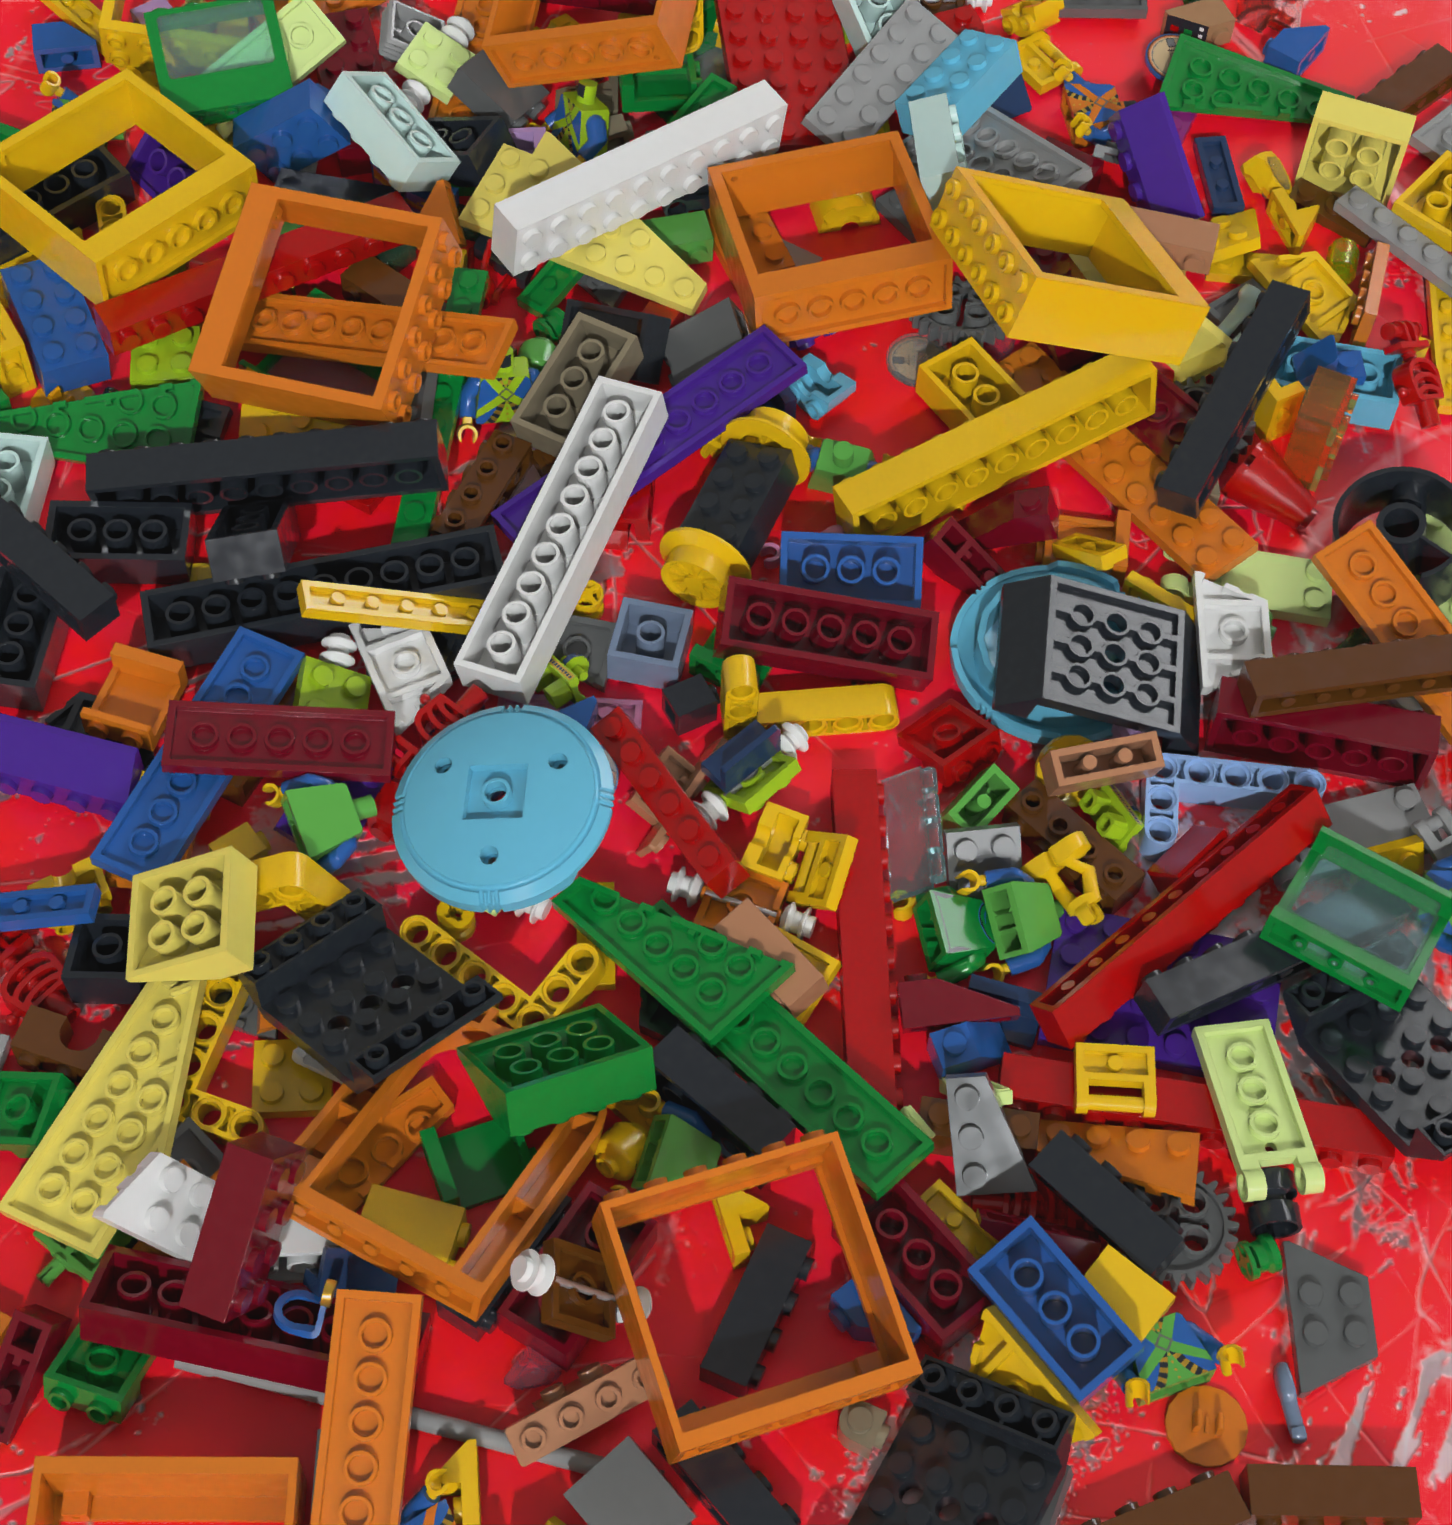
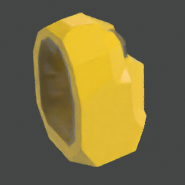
[1240,151,1292,200]

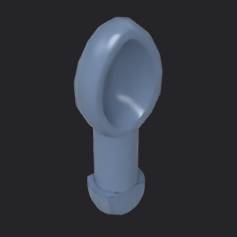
[1273,1362,1307,1444]

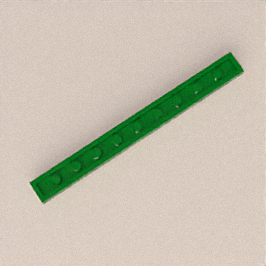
[516,72,738,318]
[391,267,489,544]

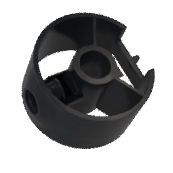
[1332,466,1452,607]

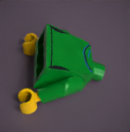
[892,886,996,984]

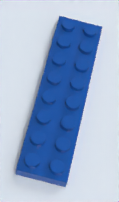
[90,626,305,882]

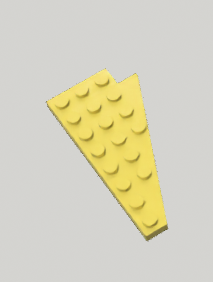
[458,131,708,316]
[0,980,207,1260]

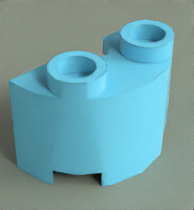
[789,352,857,420]

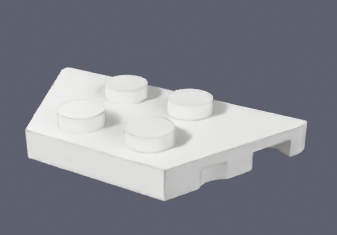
[1192,571,1273,695]
[348,623,453,736]
[92,1152,216,1262]

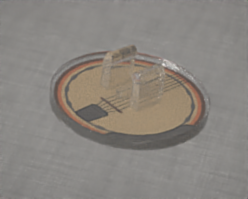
[886,333,949,387]

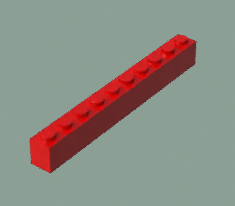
[93,191,413,356]
[830,769,903,1111]
[1029,784,1333,1049]
[997,1052,1395,1175]

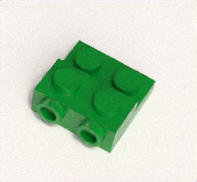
[0,1071,77,1158]
[43,1323,157,1425]

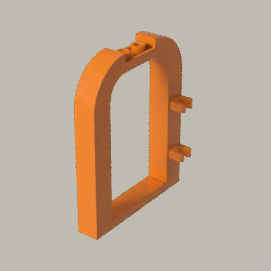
[290,1007,607,1322]

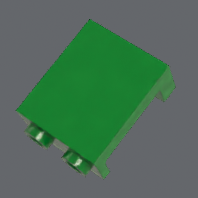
[618,52,703,113]

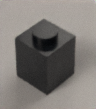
[662,673,720,736]

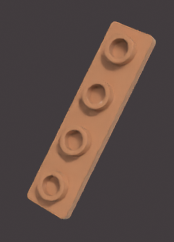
[625,736,728,858]
[504,1358,670,1467]

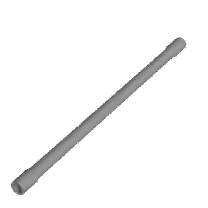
[174,1360,665,1475]

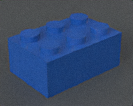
[233,78,351,183]

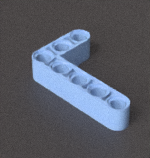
[1138,753,1327,863]

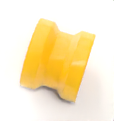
[572,579,604,620]
[436,901,476,942]

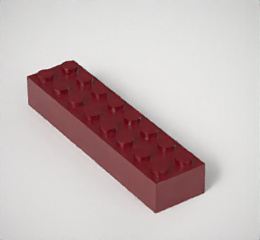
[79,1244,431,1393]

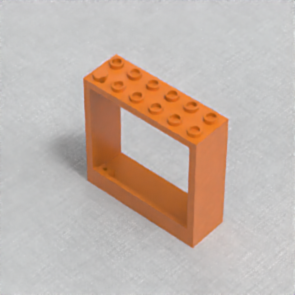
[481,0,697,88]
[707,130,953,343]
[188,182,462,426]
[591,1129,923,1465]
[26,1456,307,1525]

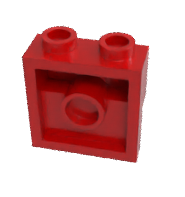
[896,698,1002,788]

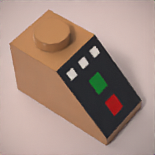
[1160,0,1236,46]

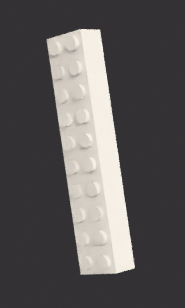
[491,79,788,276]
[453,375,668,705]

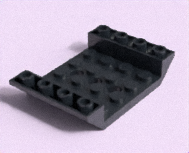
[992,575,1201,756]
[237,888,503,1094]
[1282,933,1452,1161]
[848,1354,1076,1525]

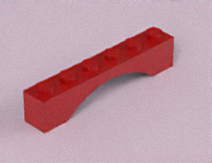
[590,706,751,899]

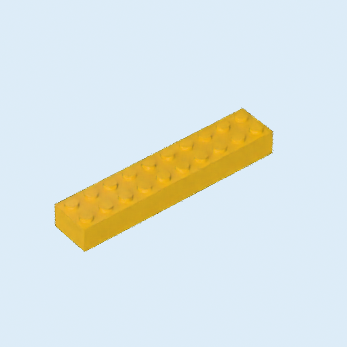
[832,354,1157,536]

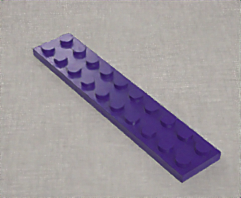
[490,324,808,543]

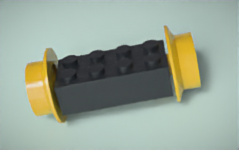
[660,407,811,608]

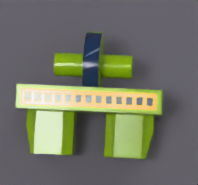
[535,653,589,710]
[1079,784,1144,853]

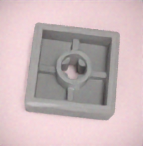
[378,0,446,62]

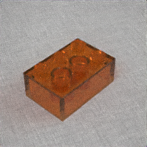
[1283,365,1359,492]

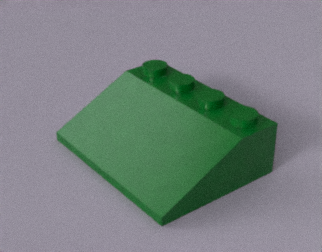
[456,1003,657,1137]

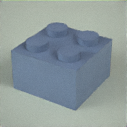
[607,597,694,689]

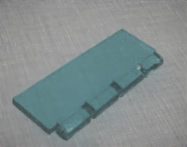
[881,766,947,903]

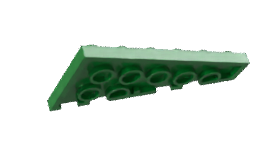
[1159,33,1355,124]
[0,379,204,465]
[551,876,796,1048]

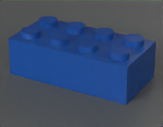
[0,259,111,397]
[779,531,924,609]
[967,1215,1145,1406]

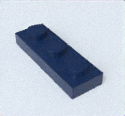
[1193,136,1245,216]

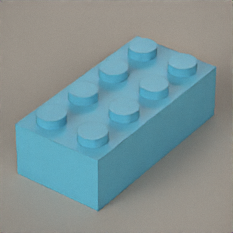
[895,29,1023,136]
[1274,336,1403,430]

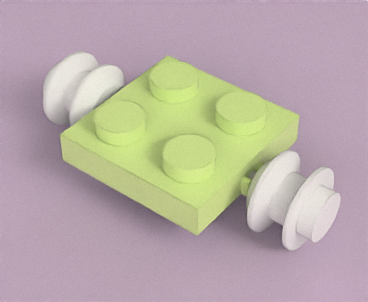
[393,16,475,113]

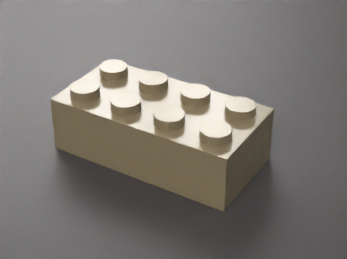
[510,312,644,458]

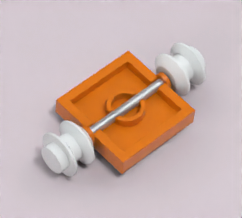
[666,866,817,940]

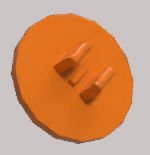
[1164,1385,1248,1468]

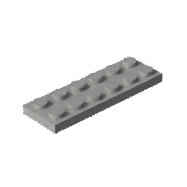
[801,0,958,144]

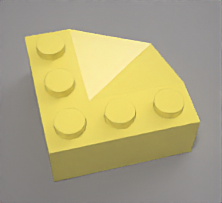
[1294,91,1417,207]
[125,846,258,983]

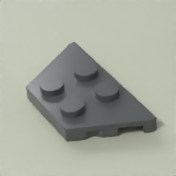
[1280,1241,1378,1398]

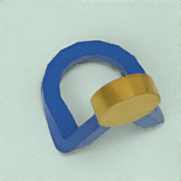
[273,1278,337,1339]

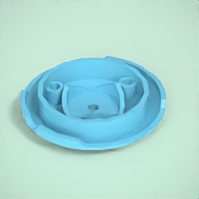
[949,560,1141,745]
[392,705,615,913]

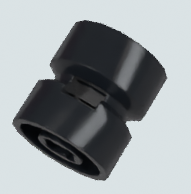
[1247,1167,1303,1239]

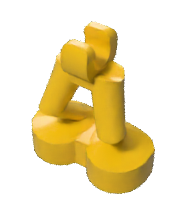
[1021,831,1104,926]

